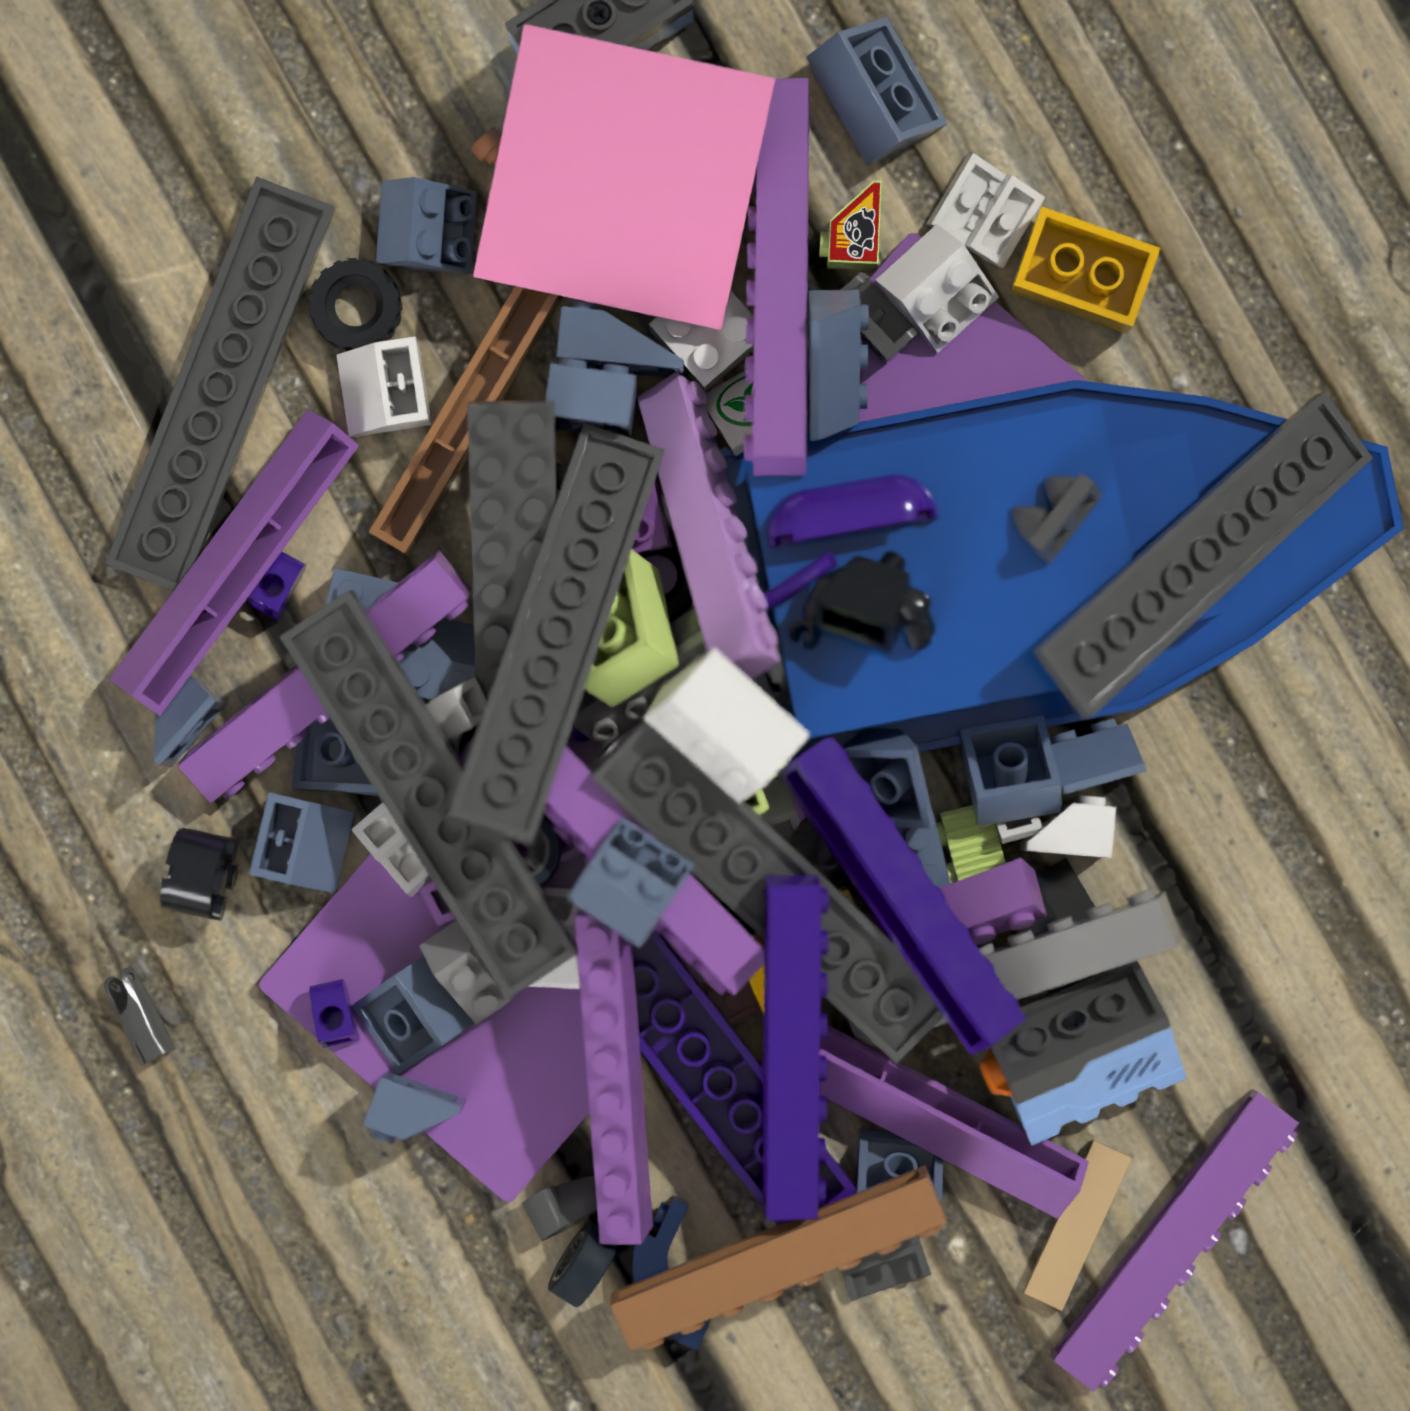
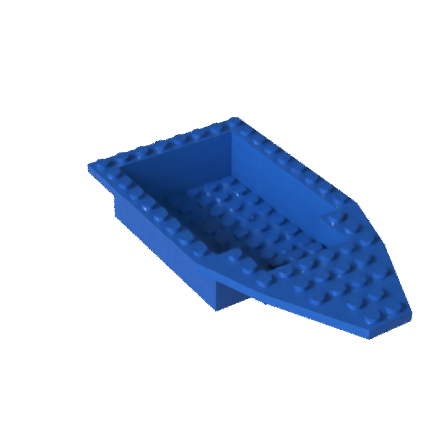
[718,380,1404,781]

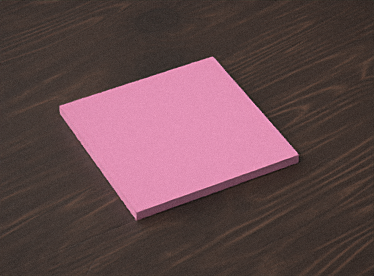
[473,24,775,330]

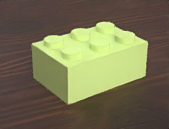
[585,550,679,708]

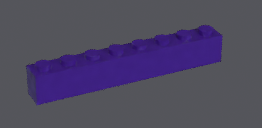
[777,735,1026,1055]
[762,874,829,1220]

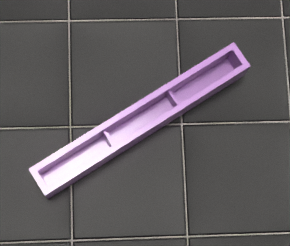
[637,372,780,680]

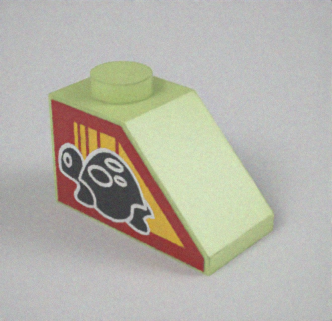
[819,180,882,270]

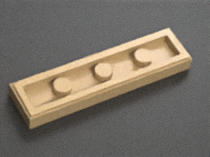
[1023,1139,1132,1311]

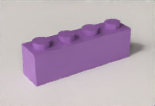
[866,858,1047,944]

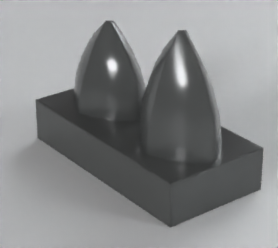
[1012,474,1103,564]

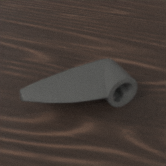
[522,1175,598,1241]

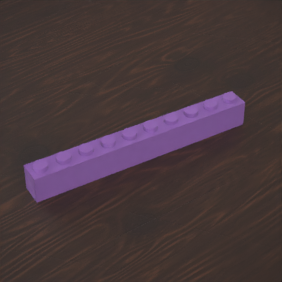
[744,78,810,476]

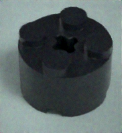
[160,828,239,921]

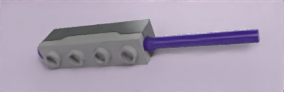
[569,551,838,748]

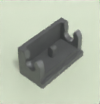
[841,272,920,365]
[841,1235,931,1301]

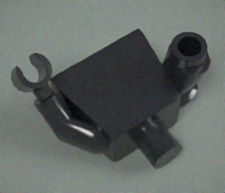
[789,551,936,653]

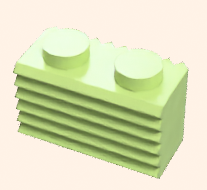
[936,805,1005,883]

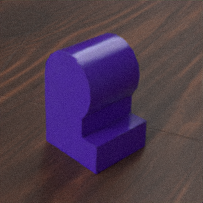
[246,551,306,622]
[309,979,360,1048]

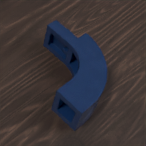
[632,1195,712,1350]

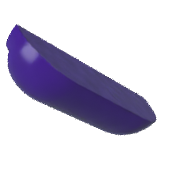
[767,474,939,548]

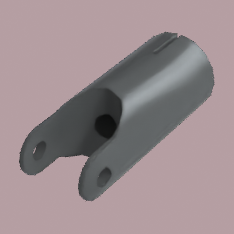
[104,967,176,1065]

